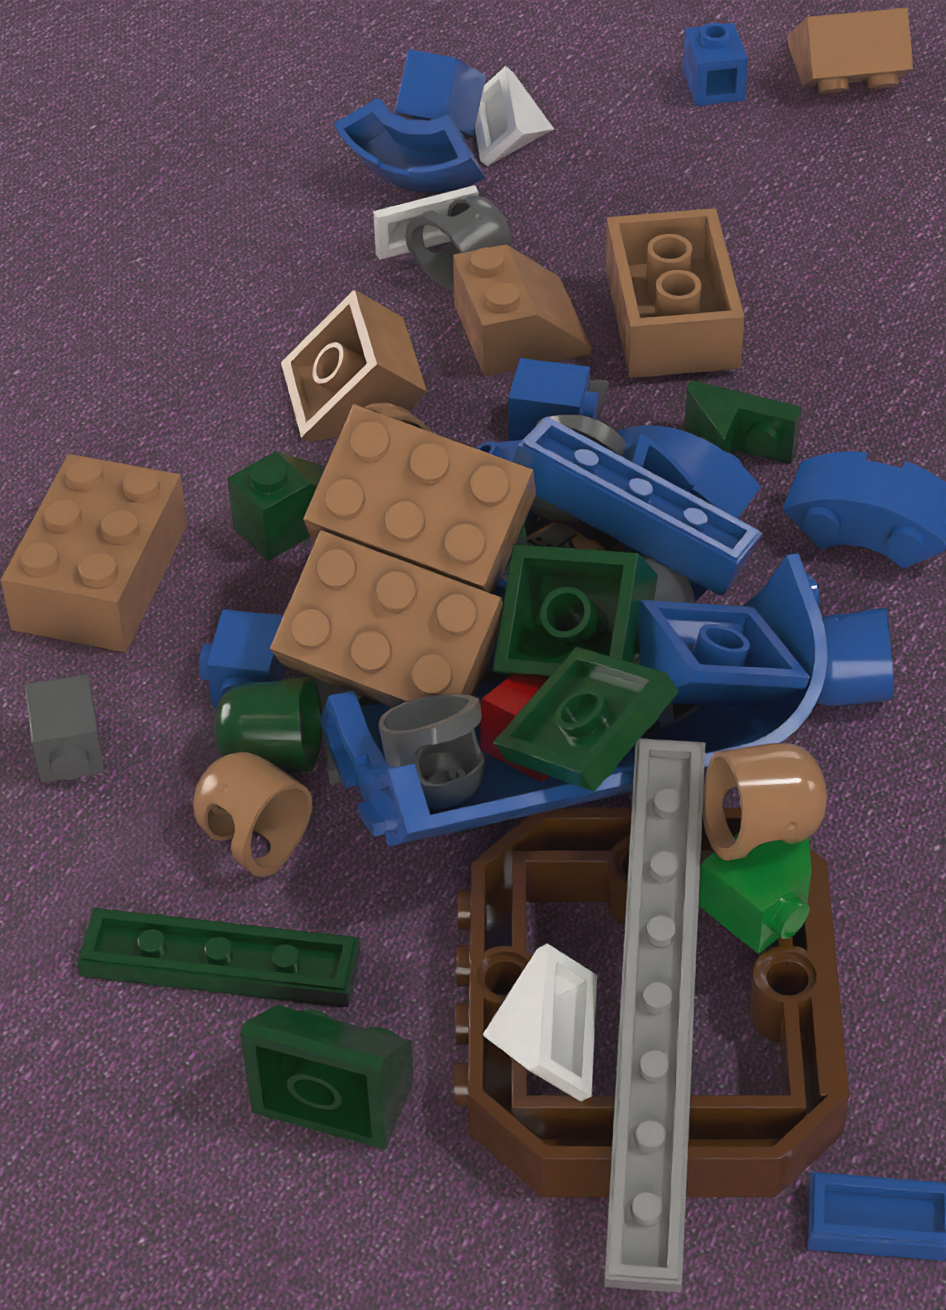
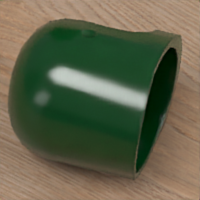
[214,676,322,773]

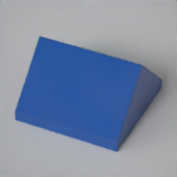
[638,600,810,707]

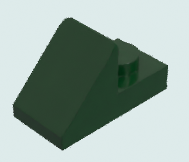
[684,380,802,464]

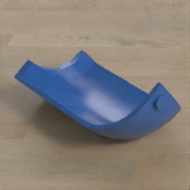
[320,553,828,846]

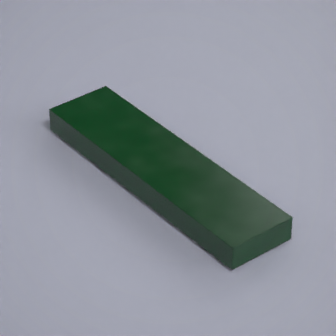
[77,907,360,1007]

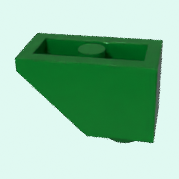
[698,833,811,954]

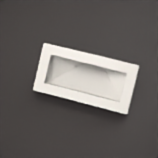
[475,66,554,166]
[373,185,479,260]
[483,944,597,1101]

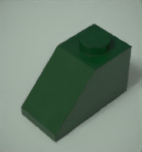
[227,451,326,561]

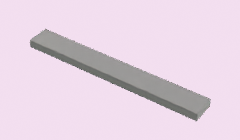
[604,738,705,1293]

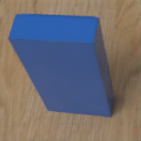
[807,1171,946,1261]

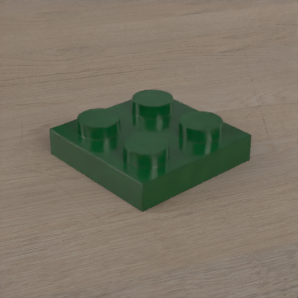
[493,646,679,792]

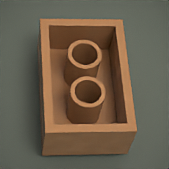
[605,208,745,378]
[303,404,536,595]
[1,454,188,653]
[270,530,504,708]

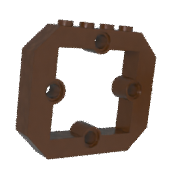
[454,807,849,1197]

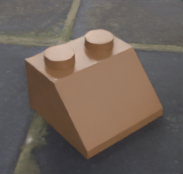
[787,8,913,94]
[453,244,592,377]
[281,289,427,442]

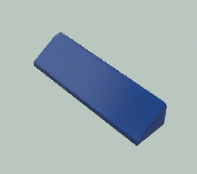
[512,417,762,596]

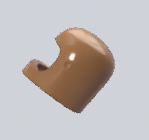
[702,743,827,860]
[193,752,312,878]

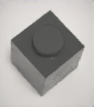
[25,674,105,783]

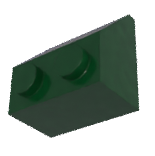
[493,544,658,678]
[240,1005,414,1150]

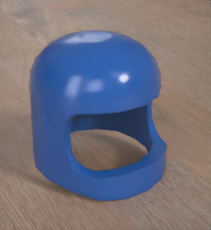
[816,607,894,706]

